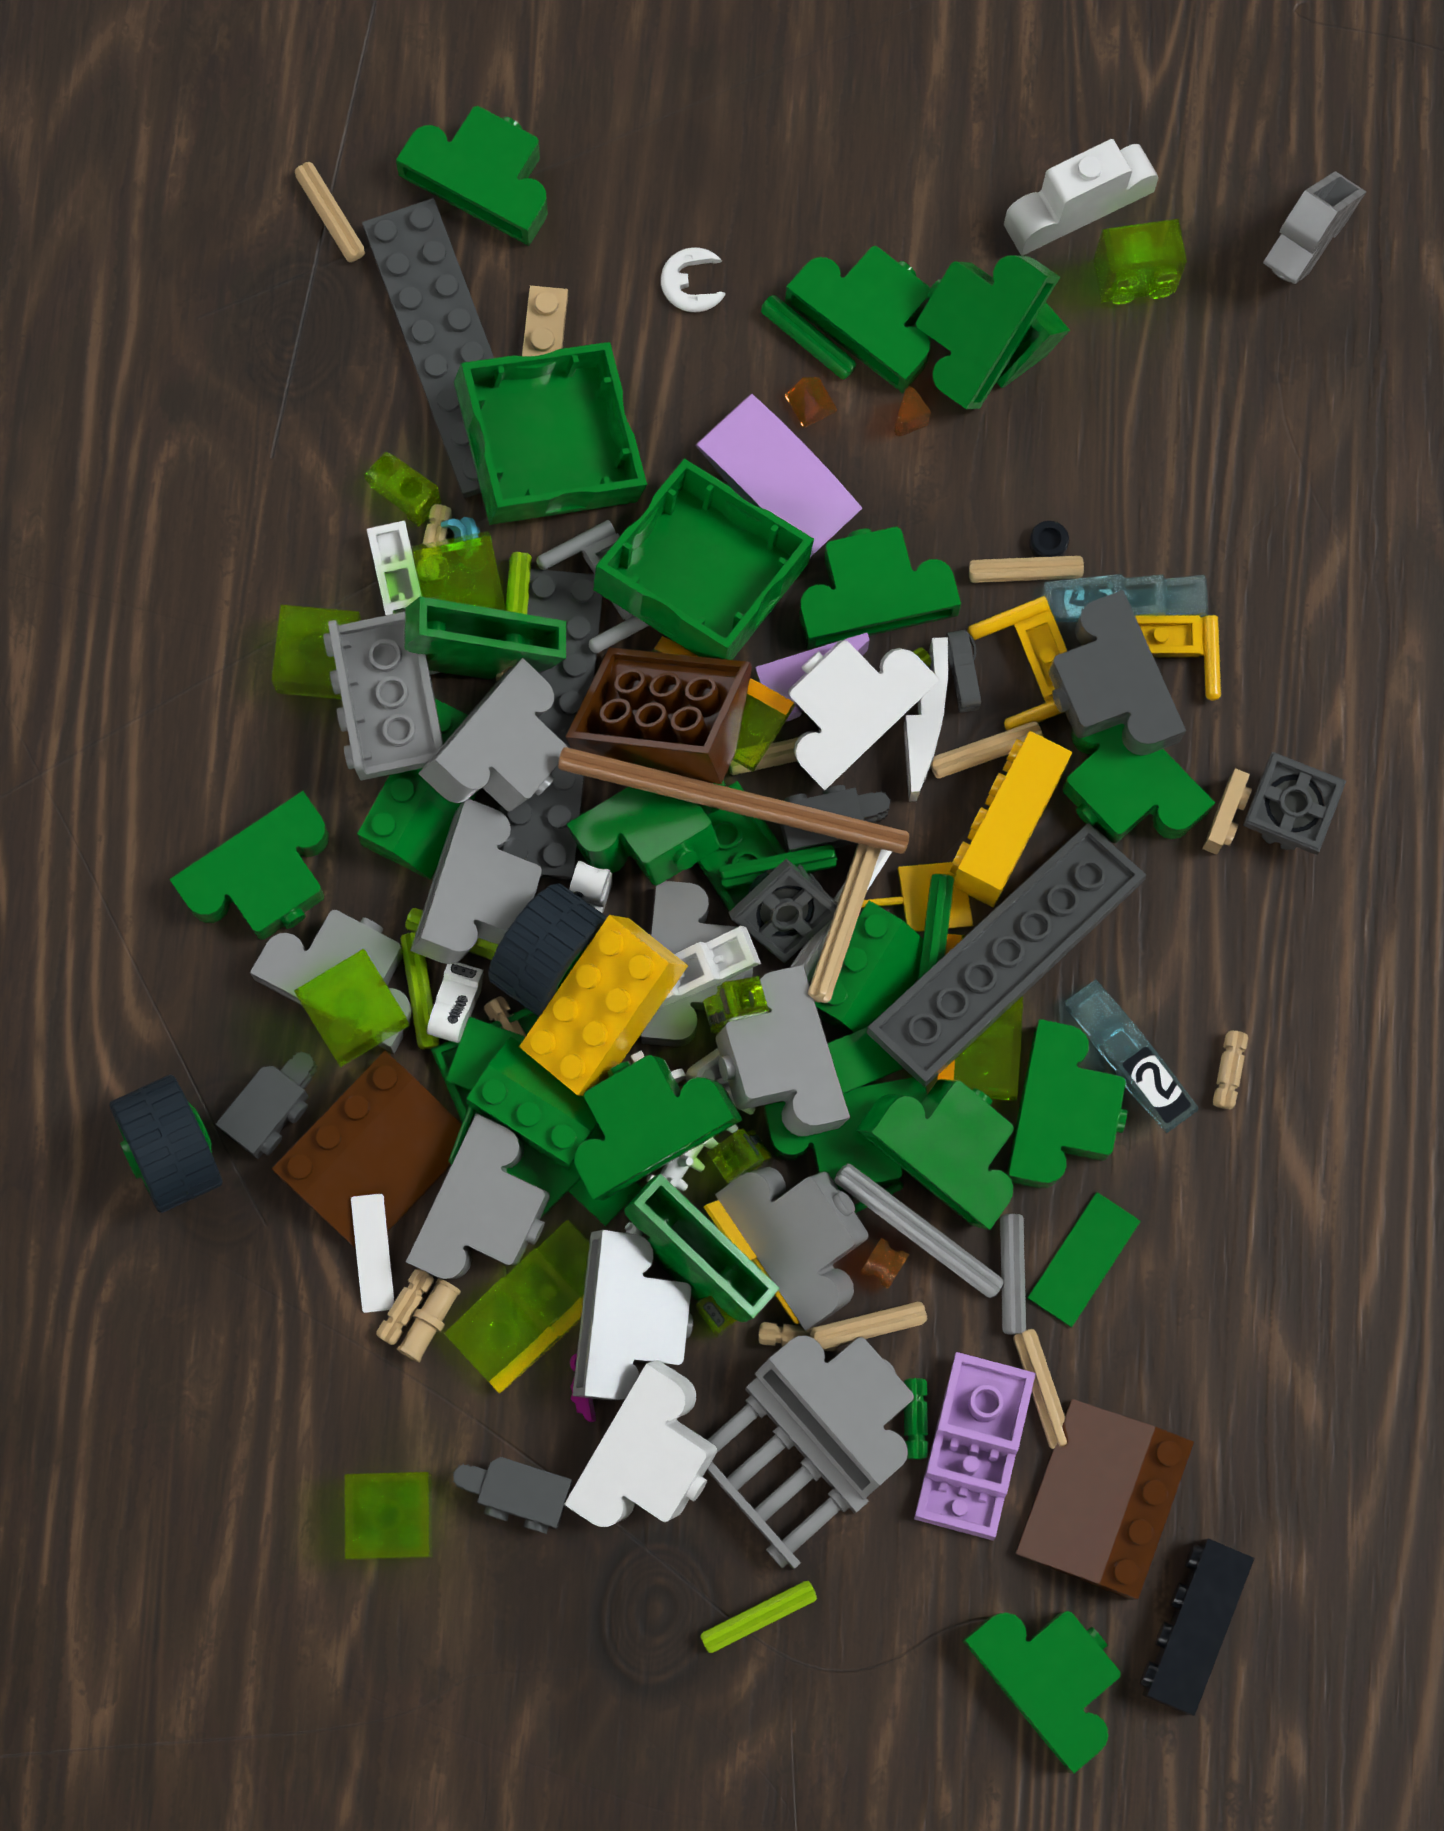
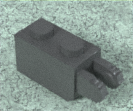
[780,785,891,853]
[216,1051,318,1159]
[452,1457,573,1534]

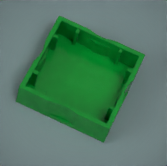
[454,342,647,525]
[593,458,814,660]

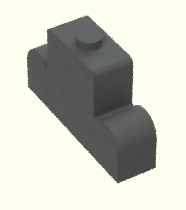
[1048,590,1186,756]

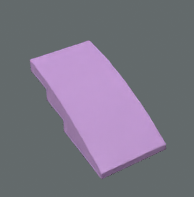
[695,394,862,557]
[914,1352,1036,1541]

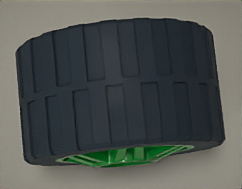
[488,883,607,1017]
[109,1075,223,1213]

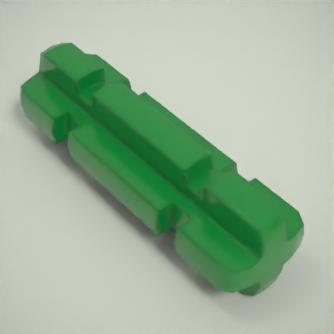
[904,1378,928,1459]

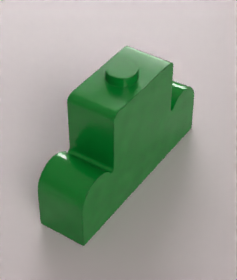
[396,106,548,246]
[785,246,930,393]
[916,255,1060,409]
[799,527,961,650]
[404,596,566,679]
[1063,724,1215,843]
[566,779,726,886]
[169,791,329,940]
[1006,1019,1127,1188]
[574,1055,742,1201]
[764,1077,928,1198]
[856,1079,1014,1230]
[624,1173,780,1322]
[962,1611,1121,1774]

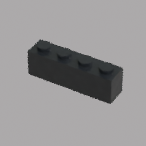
[1140,1538,1255,1716]

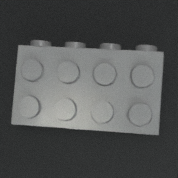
[323,612,443,781]

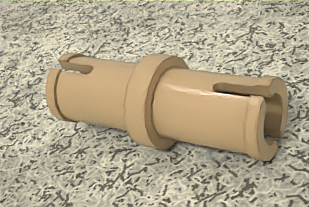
[397,1278,461,1363]

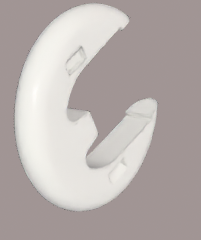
[661,247,726,312]

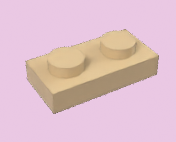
[522,285,568,356]
[1202,768,1252,855]

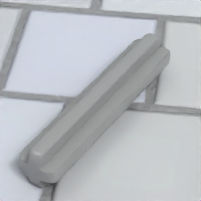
[1000,1214,1026,1335]

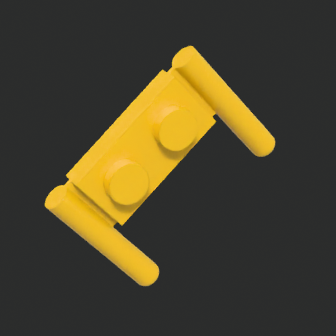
[967,595,1067,731]
[1135,615,1221,701]

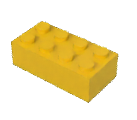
[949,731,1072,908]
[519,915,688,1096]

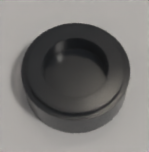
[1029,521,1069,557]

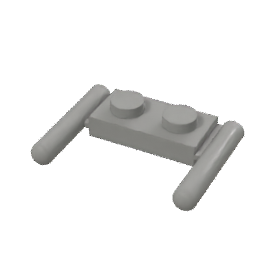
[536,520,649,653]

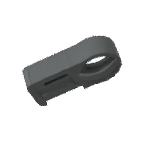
[946,630,981,713]

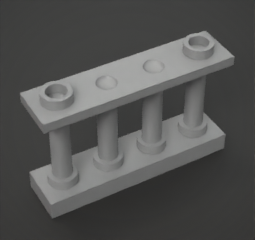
[707,1378,869,1570]

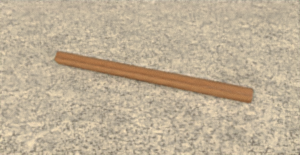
[558,747,909,854]

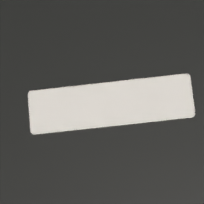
[351,1194,394,1313]

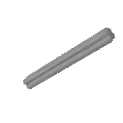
[834,1164,1004,1298]

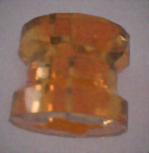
[861,1237,909,1289]

